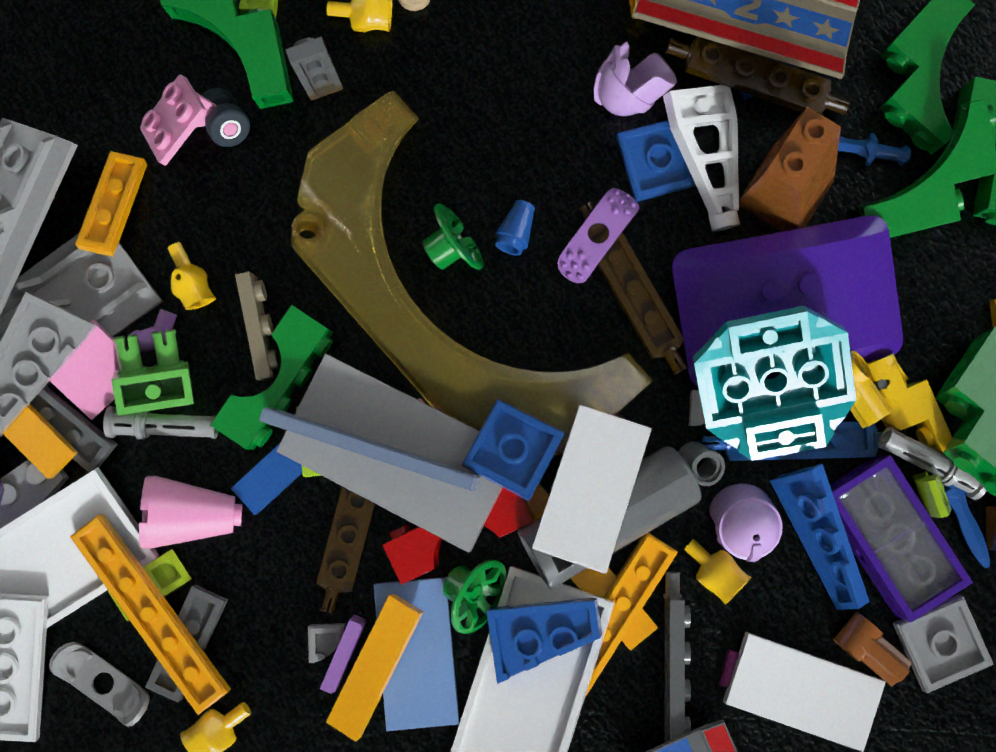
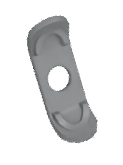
[49,642,150,727]

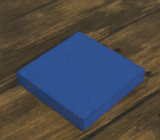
[616,120,696,202]
[462,399,564,501]

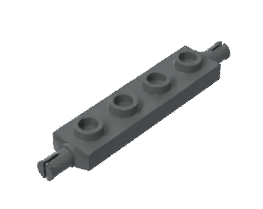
[663,571,691,743]

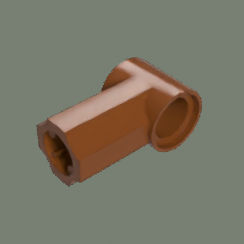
[833,612,912,686]

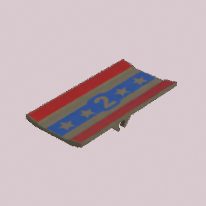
[632,0,860,79]

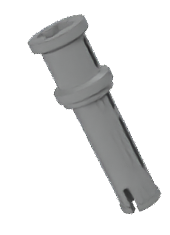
[103,406,218,440]
[878,427,986,500]

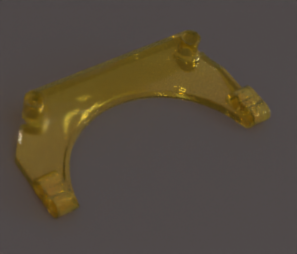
[291,91,652,455]

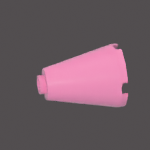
[139,475,242,549]

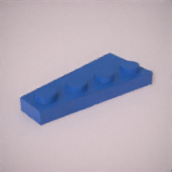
[770,464,870,610]

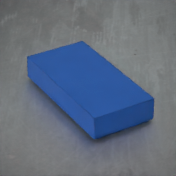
[231,444,302,515]

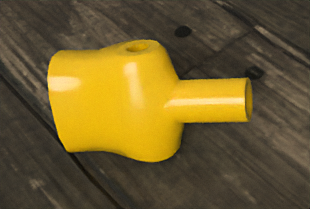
[327,0,392,32]
[167,242,216,310]
[684,539,751,605]
[181,702,251,752]

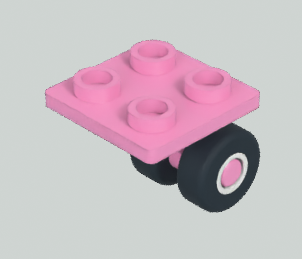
[140,74,250,165]

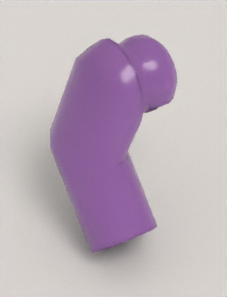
[130,309,177,353]

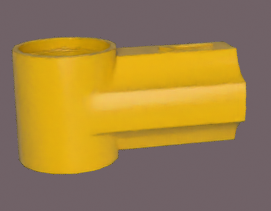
[850,351,892,429]

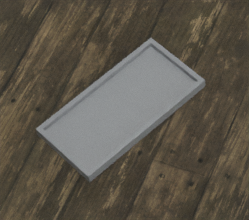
[276,354,503,553]

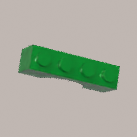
[210,305,333,450]

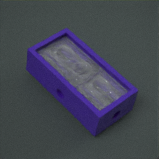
[829,455,973,623]

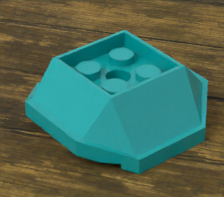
[692,306,856,461]

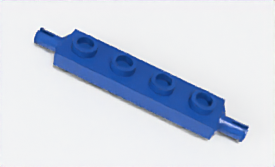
[702,421,883,461]

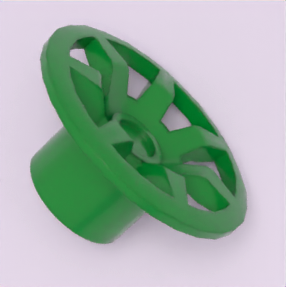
[423,203,484,270]
[443,559,507,634]

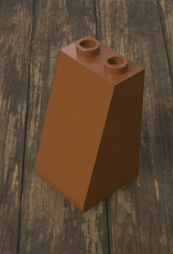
[739,106,841,232]

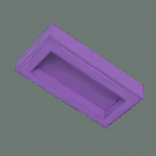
[320,614,366,694]

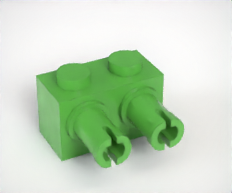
[111,329,194,415]

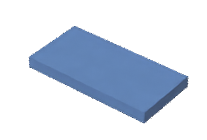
[374,576,459,731]

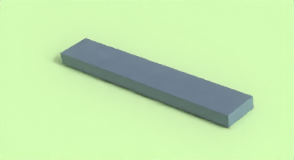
[259,407,480,491]

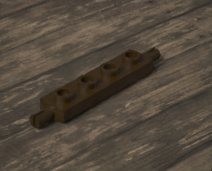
[665,36,850,115]
[579,202,688,375]
[316,486,375,613]

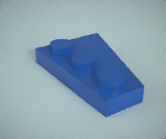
[487,598,602,684]

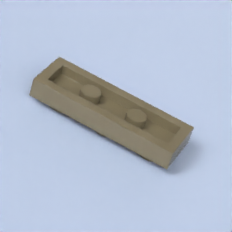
[235,272,281,382]

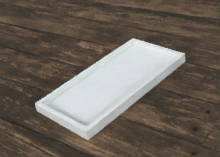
[0,467,159,628]
[451,566,615,752]

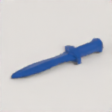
[838,133,912,167]
[942,453,990,568]

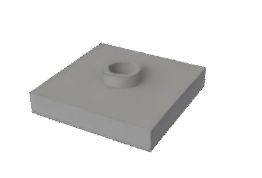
[893,595,994,693]

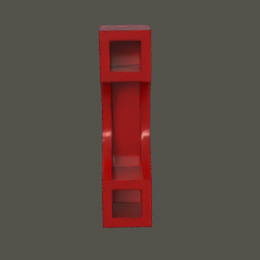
[383,488,535,585]

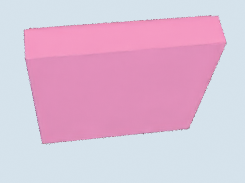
[50,319,120,420]

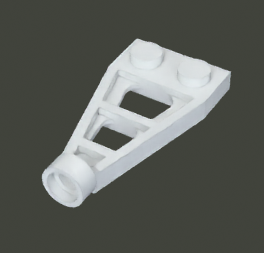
[663,85,740,232]

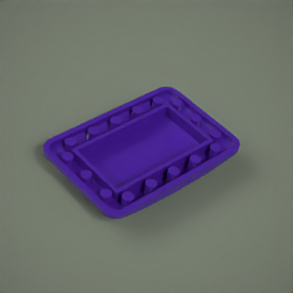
[672,216,903,387]

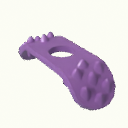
[557,188,639,283]

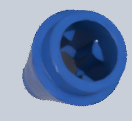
[495,200,535,255]

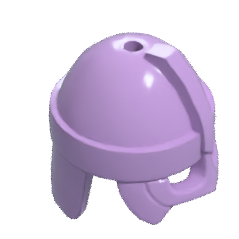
[594,42,677,116]
[709,483,782,562]

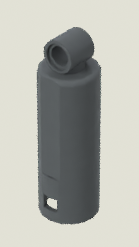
[518,441,725,590]

